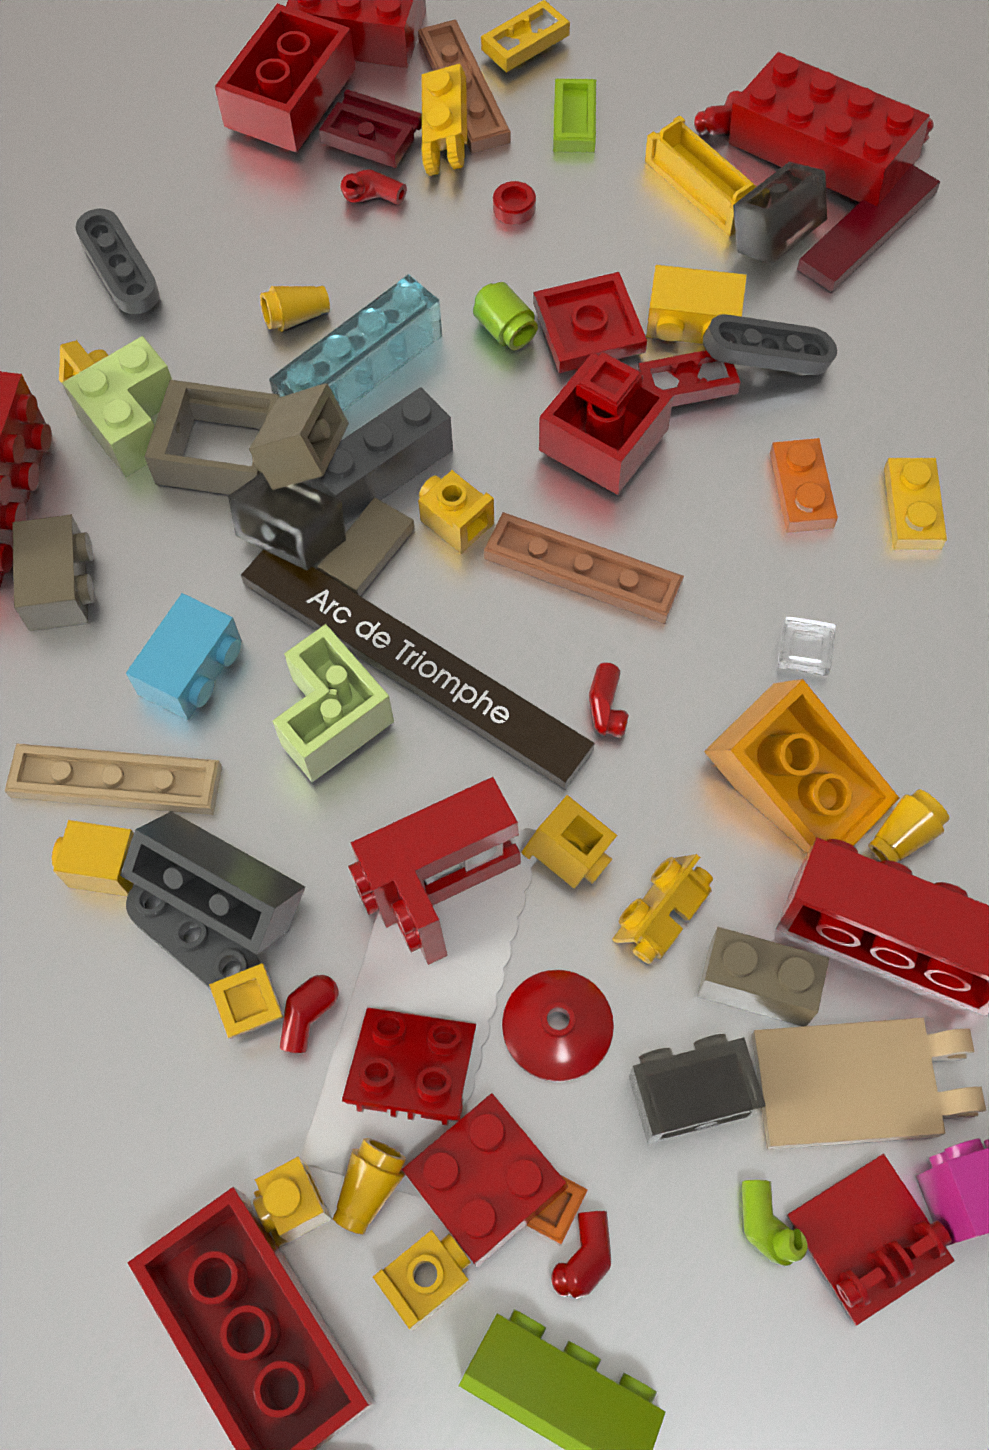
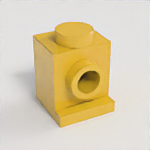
[418,470,494,554]
[521,795,618,889]
[253,1156,332,1248]
[373,1230,471,1331]

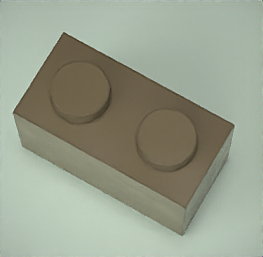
[249,383,349,490]
[13,514,95,631]
[697,927,830,1027]

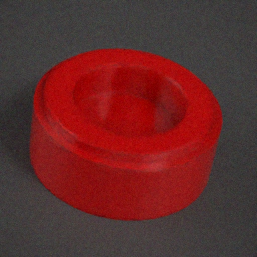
[493,181,536,225]

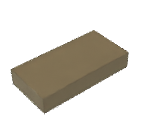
[317,498,415,596]

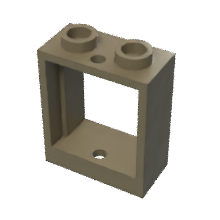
[145,380,280,500]

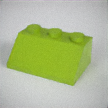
[459,1309,666,1450]

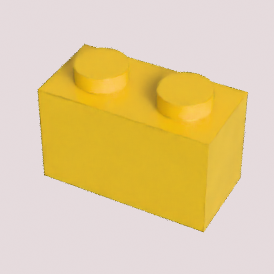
[646,265,746,344]

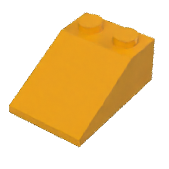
[704,679,900,854]

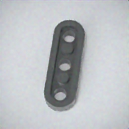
[76,208,159,314]
[703,314,837,375]
[126,884,261,990]

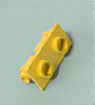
[612,854,713,964]

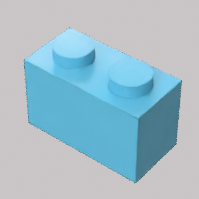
[126,593,242,720]

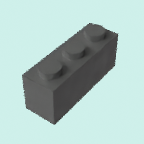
[310,387,453,527]
[120,811,305,955]

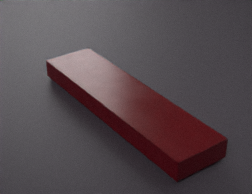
[797,164,941,292]

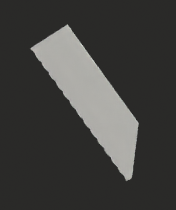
[300,828,537,1198]

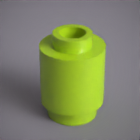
[473,282,538,350]

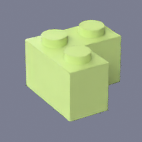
[62,336,172,477]
[272,624,394,782]

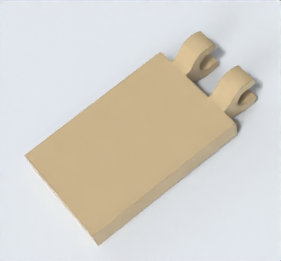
[752,1017,986,1150]

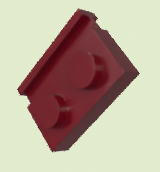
[319,89,422,168]

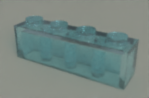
[269,274,442,412]

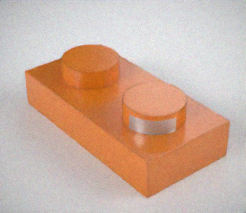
[770,438,838,533]

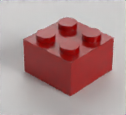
[539,352,674,495]

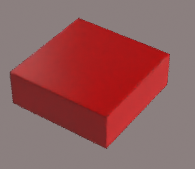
[576,352,644,417]

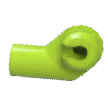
[742,1180,808,1266]

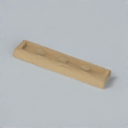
[5,743,222,815]

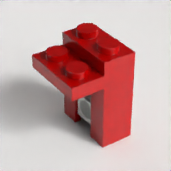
[348,777,521,965]

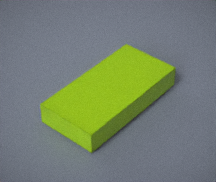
[553,78,596,152]

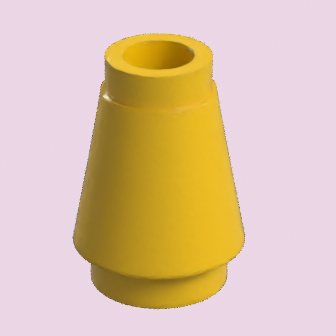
[260,285,330,332]
[868,789,950,862]
[333,1138,406,1234]

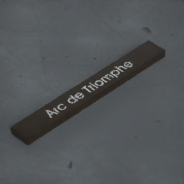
[241,541,595,789]

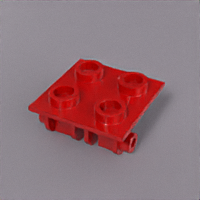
[342,1007,476,1126]
[786,1154,955,1326]

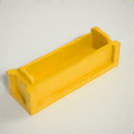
[645,115,767,237]

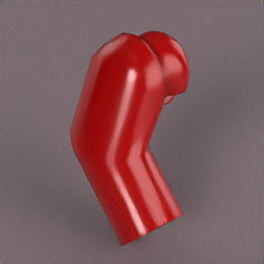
[694,91,741,136]
[340,169,407,205]
[588,662,629,738]
[279,975,339,1053]
[551,1211,611,1299]

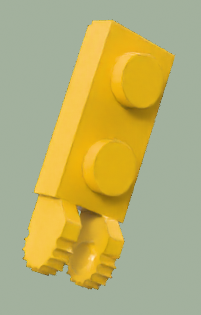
[421,63,467,176]

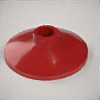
[502,970,614,1082]

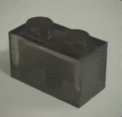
[733,161,828,264]
[228,473,346,570]
[629,1034,766,1144]

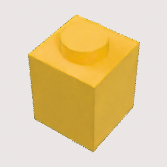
[52,820,134,897]

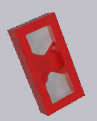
[638,350,741,407]

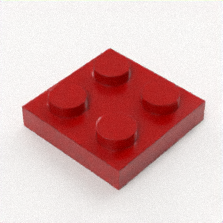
[533,272,647,373]
[402,1093,568,1268]

